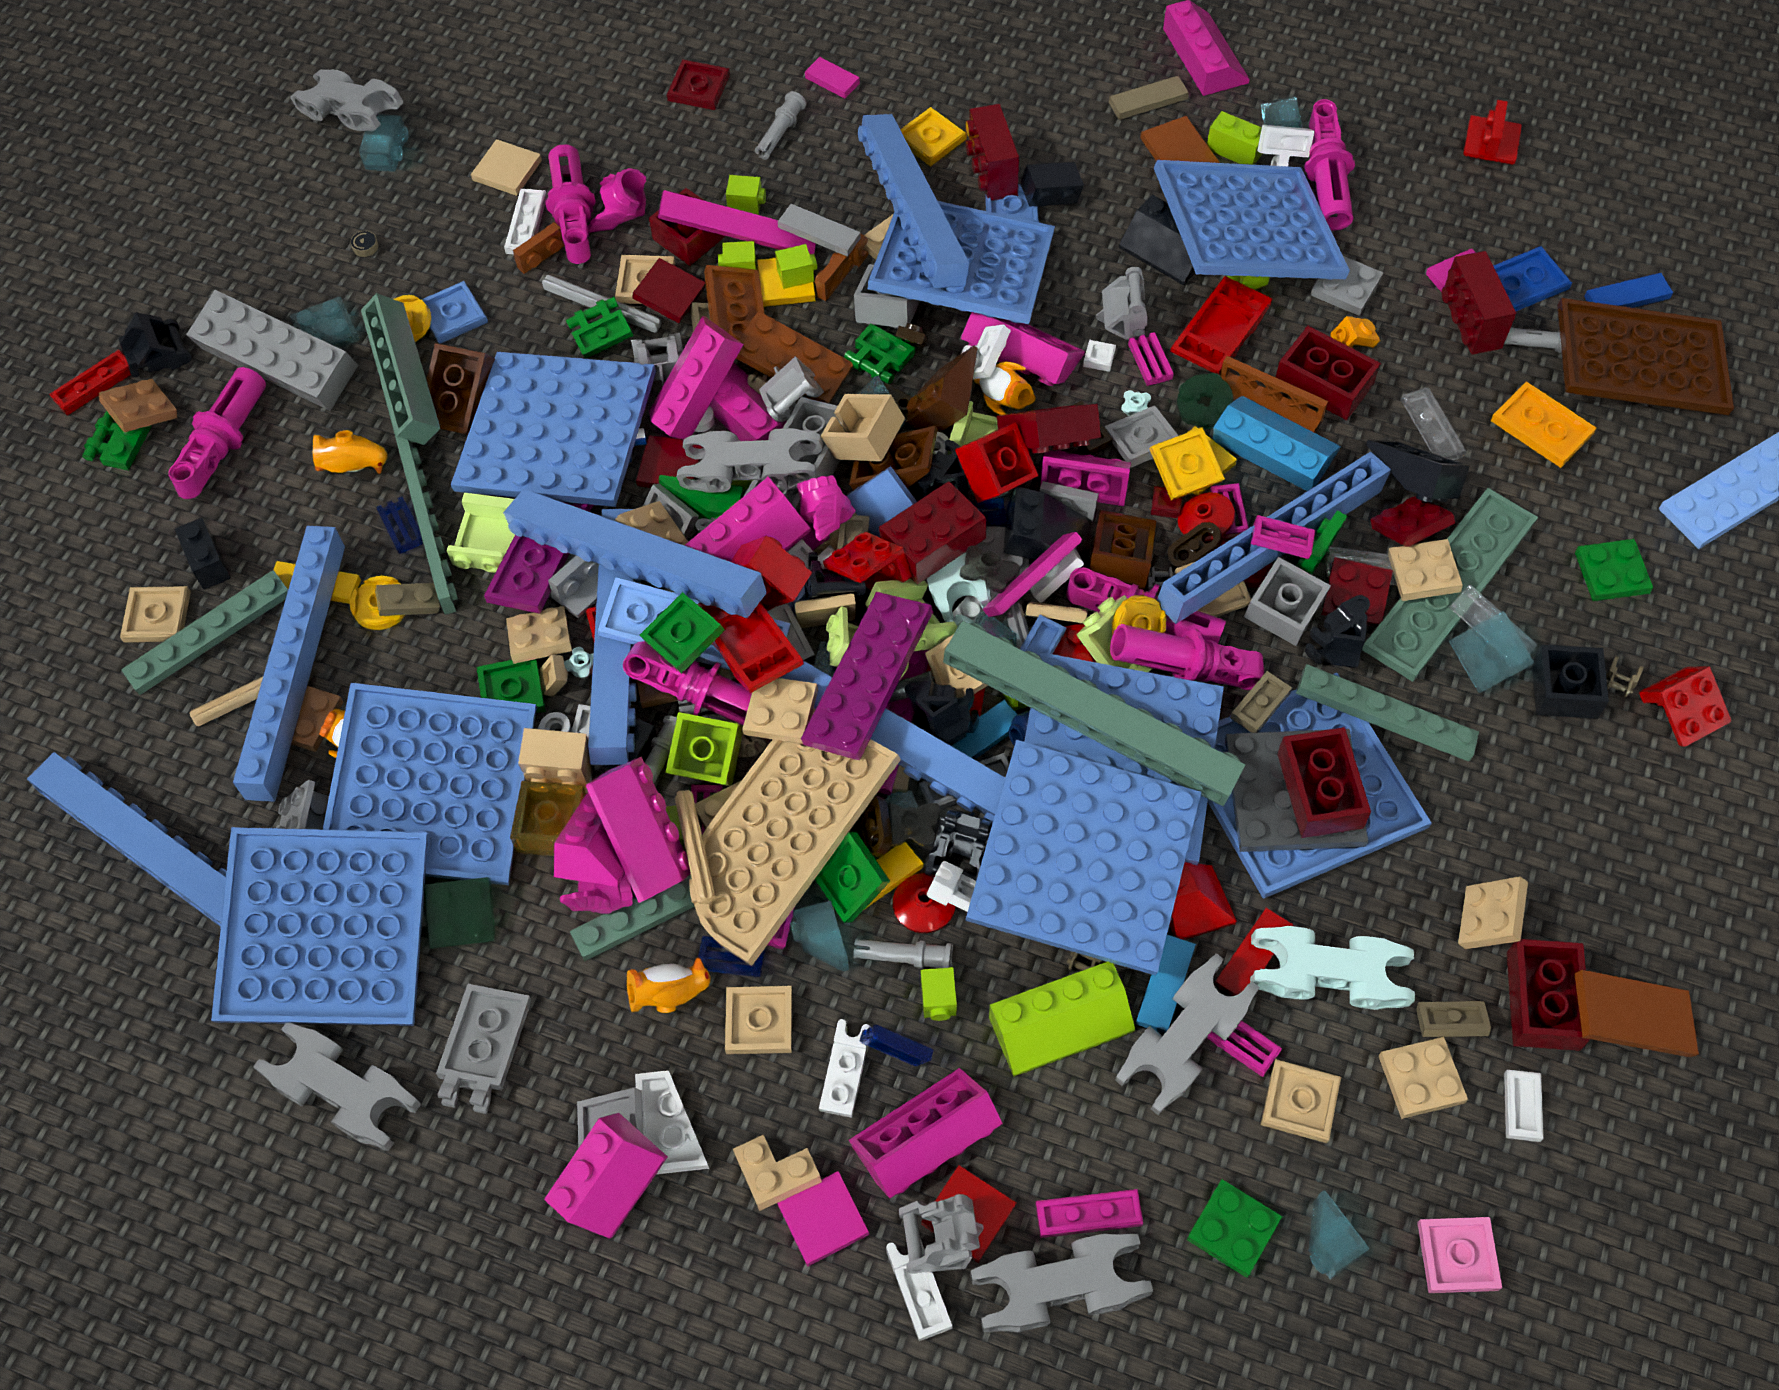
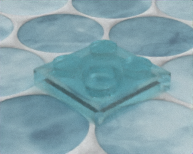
[289,296,360,348]
[1449,611,1534,693]

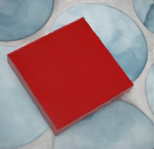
[921,1165,1016,1263]

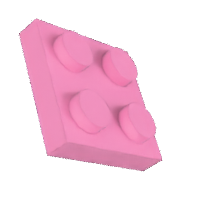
[1418,1217,1502,1293]

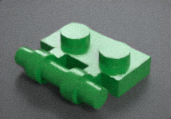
[566,297,634,359]
[844,323,915,385]
[82,411,152,471]

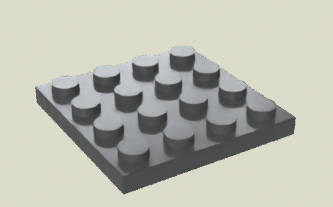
[1225,729,1368,852]

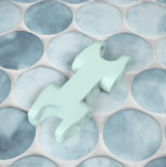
[927,552,991,621]
[1250,926,1415,1010]

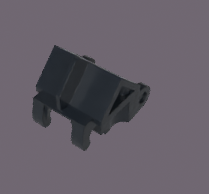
[118,312,192,377]
[917,440,971,501]
[804,552,866,602]
[1305,595,1370,668]
[905,680,979,746]
[925,810,992,881]

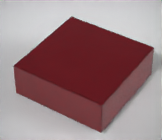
[1150,486,1182,518]

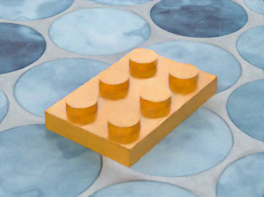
[1491,381,1596,468]

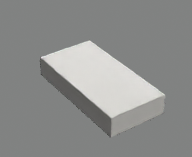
[1504,1070,1543,1142]

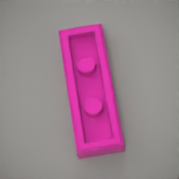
[1035,1189,1143,1238]

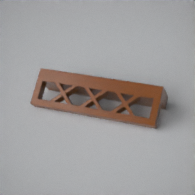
[1210,356,1328,433]

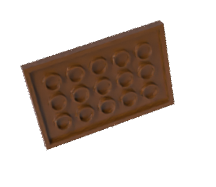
[1557,298,1734,415]

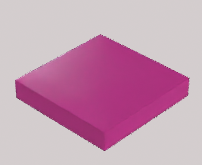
[777,1171,869,1267]

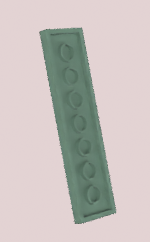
[1362,488,1538,682]

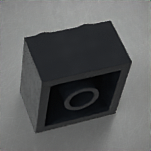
[1532,644,1609,719]

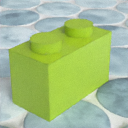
[1207,111,1263,165]

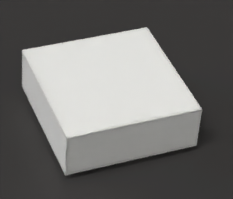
[1083,340,1116,372]

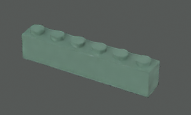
[361,293,441,445]

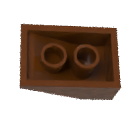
[426,343,495,435]
[906,345,978,432]
[849,426,938,491]
[1089,510,1156,591]

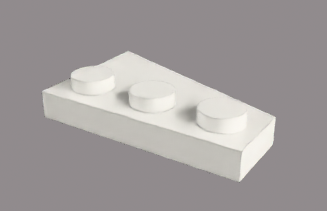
[635,1070,709,1174]

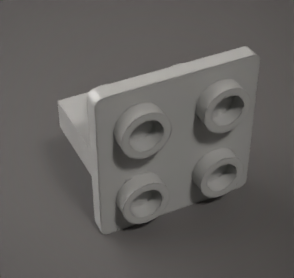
[548,554,599,618]
[276,780,329,830]

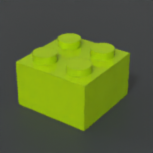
[665,712,743,786]

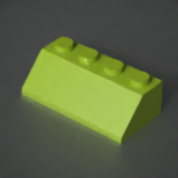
[989,962,1135,1077]

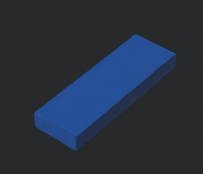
[1584,273,1673,308]

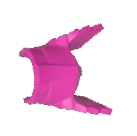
[588,168,646,233]
[797,475,856,551]
[553,851,633,914]

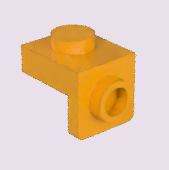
[1330,316,1380,348]

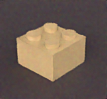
[821,394,905,461]
[518,728,592,791]

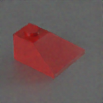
[1169,862,1237,940]

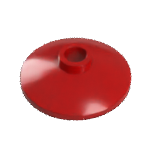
[1178,492,1235,542]
[893,873,956,933]

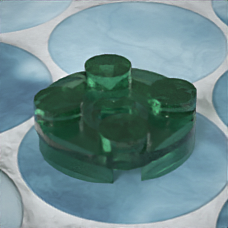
[1177,373,1233,430]

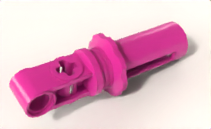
[1304,99,1355,231]
[545,145,596,264]
[168,367,266,499]
[1066,567,1226,644]
[1110,624,1265,690]
[623,641,752,725]

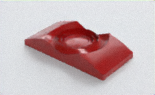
[1170,276,1272,375]
[697,602,804,693]

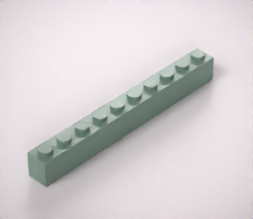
[943,620,1245,807]

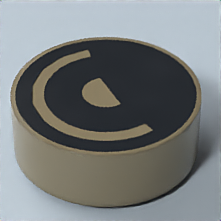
[350,231,379,257]

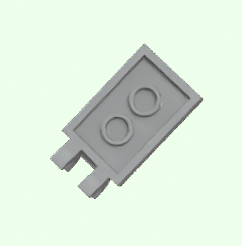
[436,984,532,1114]

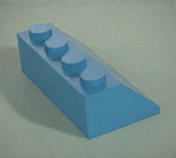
[1213,396,1341,491]

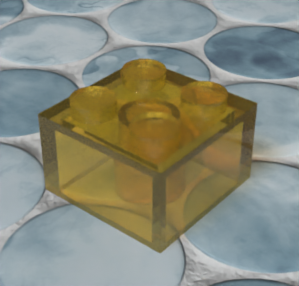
[510,781,586,856]

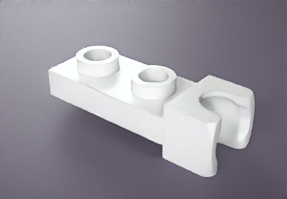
[927,861,976,912]
[819,1019,872,1118]
[886,1239,952,1341]

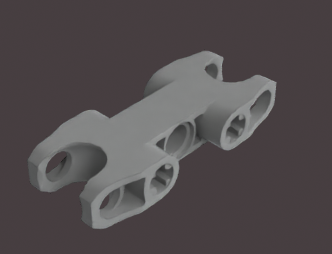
[290,69,404,131]
[676,428,823,493]
[1115,953,1260,1115]
[253,1022,421,1151]
[970,1233,1153,1333]

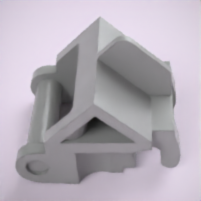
[1096,267,1148,340]
[631,332,683,387]
[759,356,824,423]
[898,1194,984,1274]

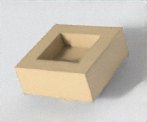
[539,654,568,696]

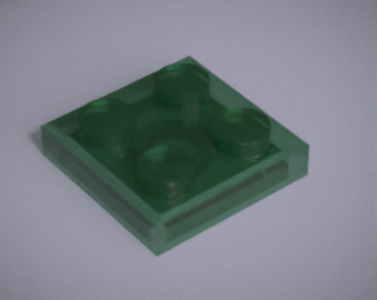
[424,877,496,949]

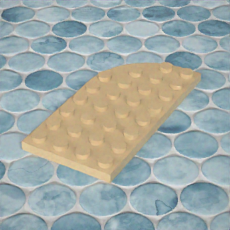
[689,708,901,966]

